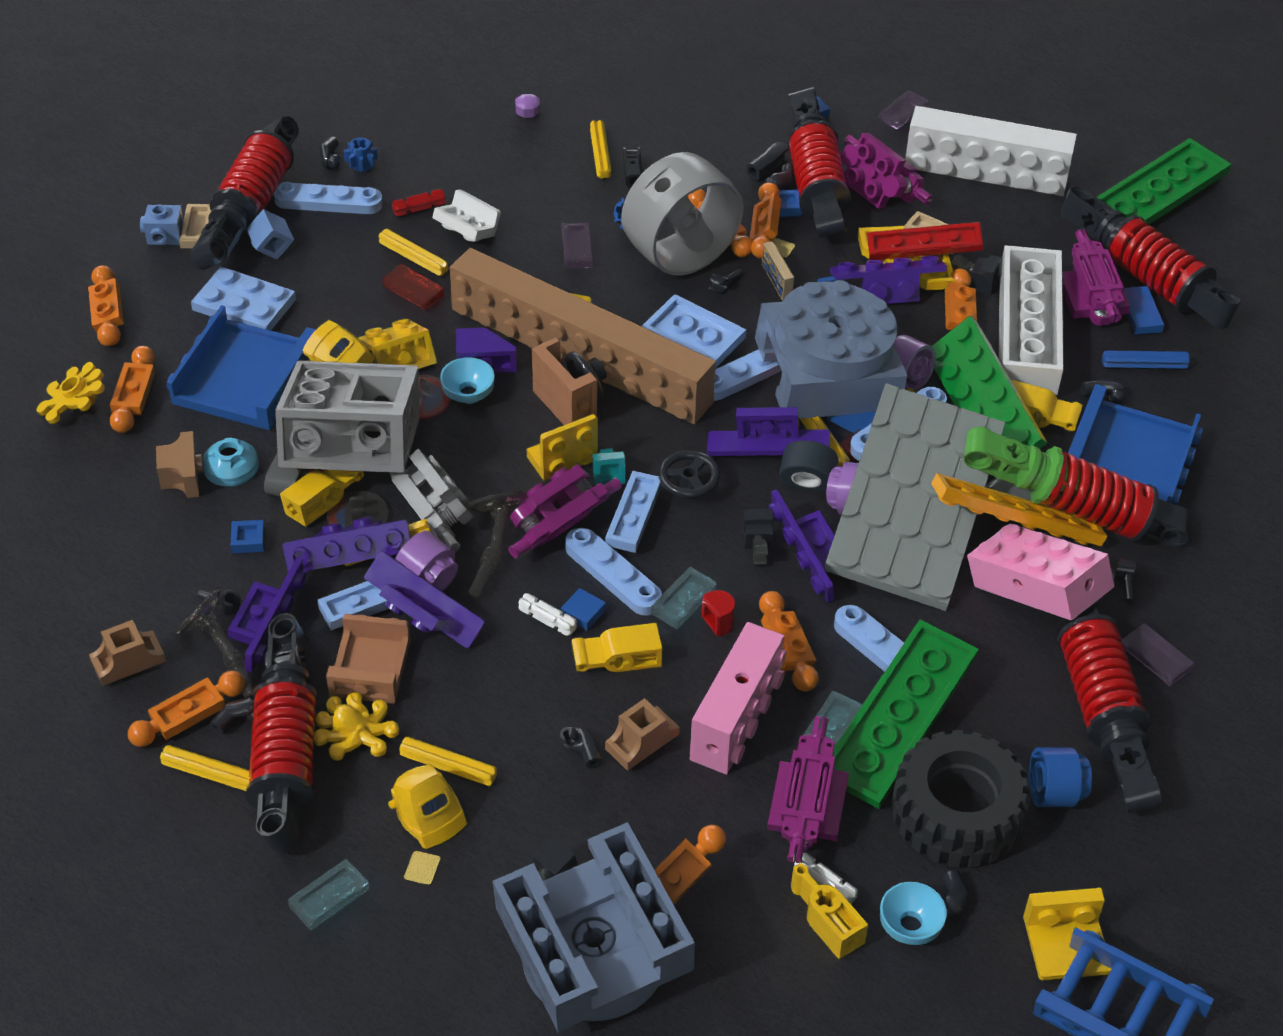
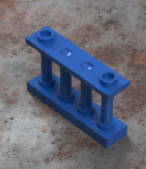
[1033,928,1214,1036]

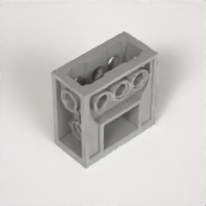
[276,361,419,473]

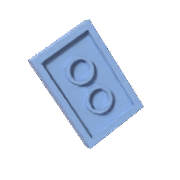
[191,267,296,331]
[642,294,746,367]

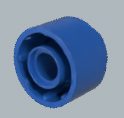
[1028,747,1092,807]

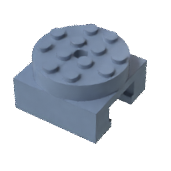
[755,280,908,418]
[493,822,695,1032]

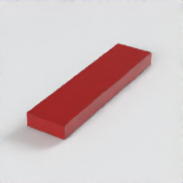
[867,222,983,260]

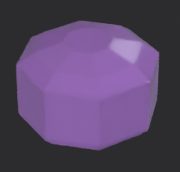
[515,94,540,118]

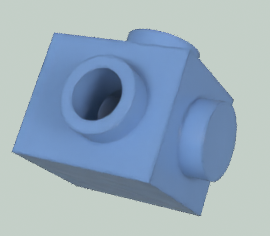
[140,204,184,245]
[247,209,294,260]

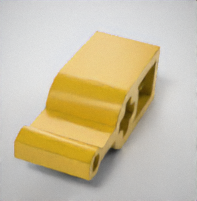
[1011,379,1083,431]
[280,469,364,527]
[572,623,662,672]
[791,863,868,960]

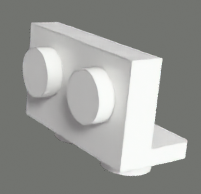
[432,189,501,242]

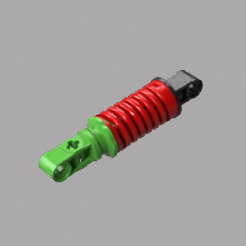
[964,427,1189,547]

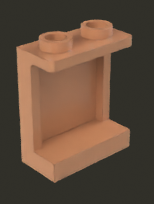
[532,338,597,425]
[326,614,411,704]

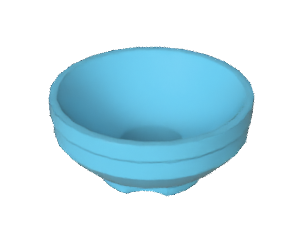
[440,357,495,404]
[203,438,259,487]
[880,882,947,945]

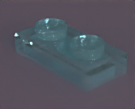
[651,567,716,629]
[803,691,863,746]
[288,859,369,931]

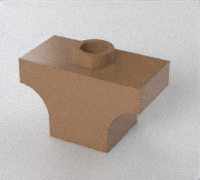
[156,431,204,498]
[89,620,166,686]
[605,698,679,771]

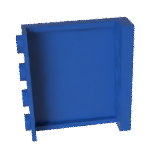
[167,305,316,430]
[1068,384,1203,505]

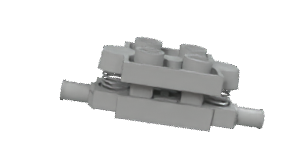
[389,449,474,553]

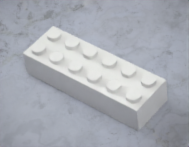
[905,106,1077,196]
[999,245,1063,395]

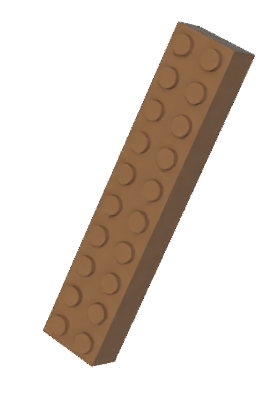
[450,248,716,425]

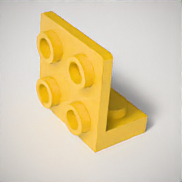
[358,319,437,369]
[527,414,598,481]
[1023,888,1111,980]

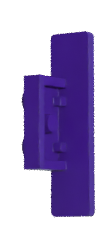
[830,256,947,304]
[707,407,830,456]
[768,490,834,603]
[282,517,411,572]
[364,552,486,648]
[228,557,307,673]

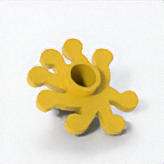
[36,362,105,424]
[314,692,399,761]

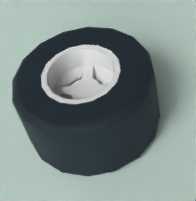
[779,440,838,491]

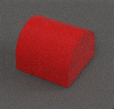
[701,590,735,637]

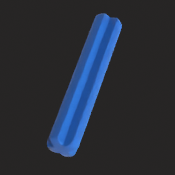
[1102,350,1190,369]

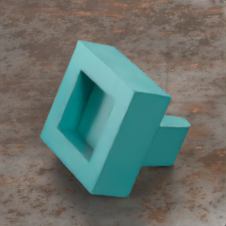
[593,448,626,485]

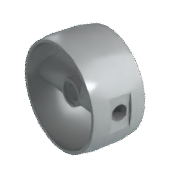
[621,152,743,276]

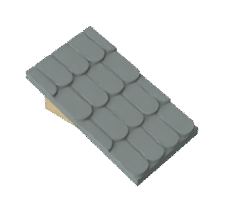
[824,383,1005,611]

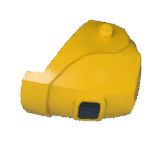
[302,320,374,364]
[388,764,467,849]

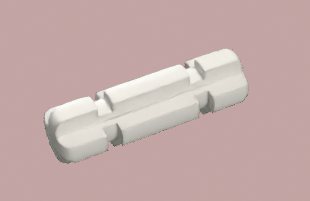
[518,593,577,636]
[794,853,858,904]

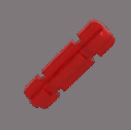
[392,189,446,217]

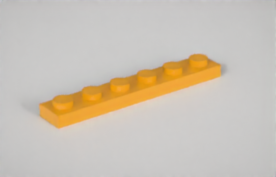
[931,473,1107,547]

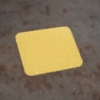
[772,238,795,257]
[404,851,440,885]

